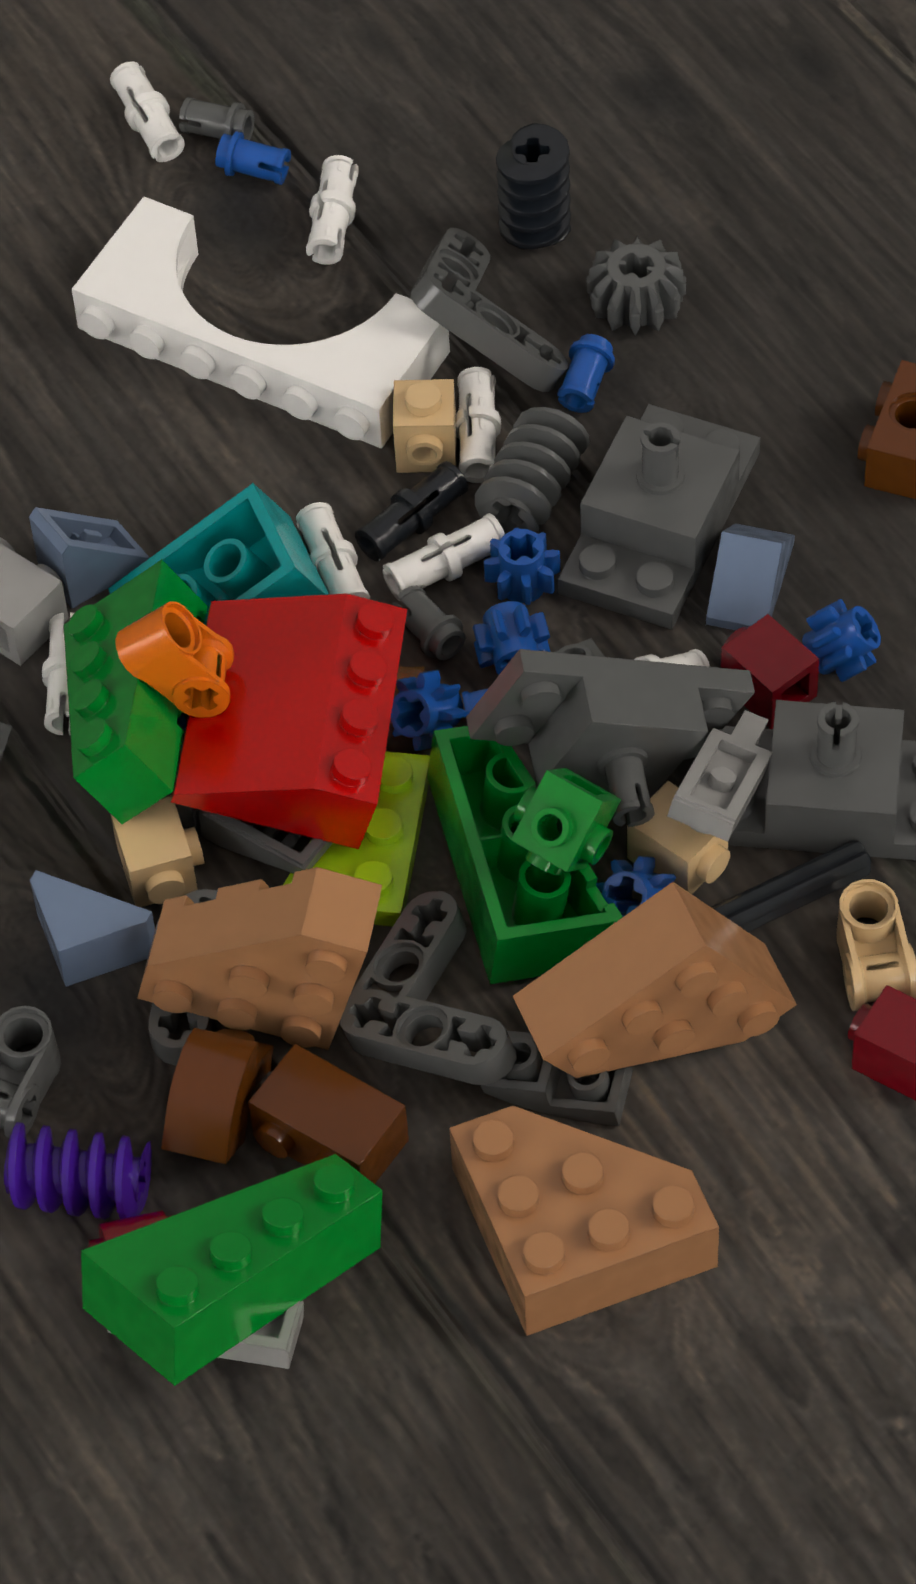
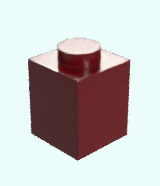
[721,614,819,730]
[847,985,916,1101]

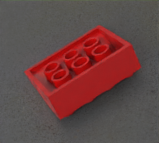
[171,593,407,849]

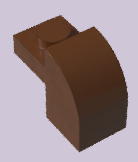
[161,1028,274,1164]

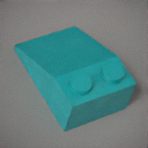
[108,483,329,625]

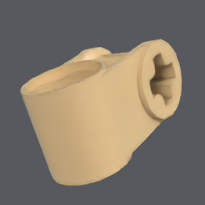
[836,879,916,1011]

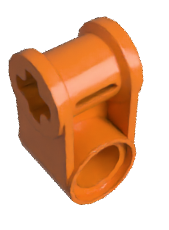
[115,601,234,718]

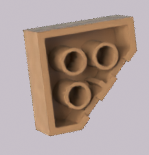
[137,867,382,1050]
[513,882,797,1078]
[449,1106,719,1336]

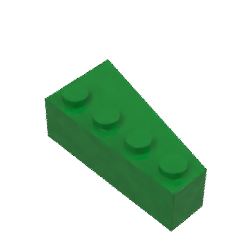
[64,559,208,824]
[427,726,623,984]
[81,1154,383,1386]

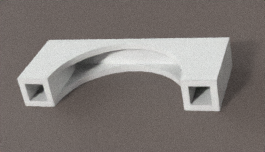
[72,197,450,449]

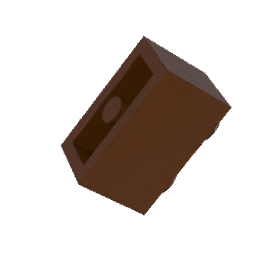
[248,1044,409,1184]

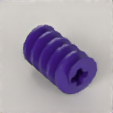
[4,1122,152,1220]

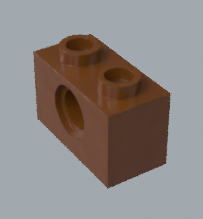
[857,360,916,499]

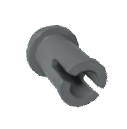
[179,97,255,140]
[392,585,466,660]

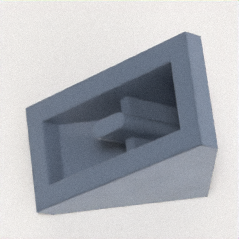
[29,507,150,608]
[706,523,795,630]
[30,870,155,987]

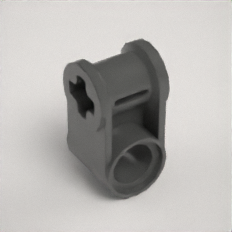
[0,1006,61,1139]

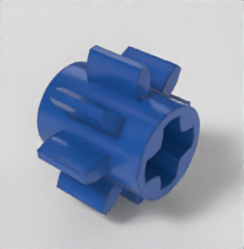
[484,527,561,605]
[802,599,881,682]
[473,601,551,675]
[391,670,468,751]
[596,856,676,917]

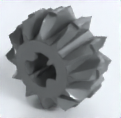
[587,235,686,336]

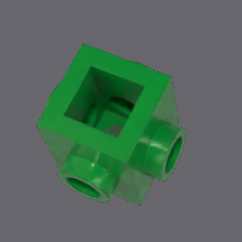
[511,768,621,875]

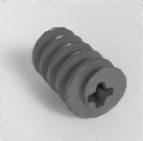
[475,407,590,534]

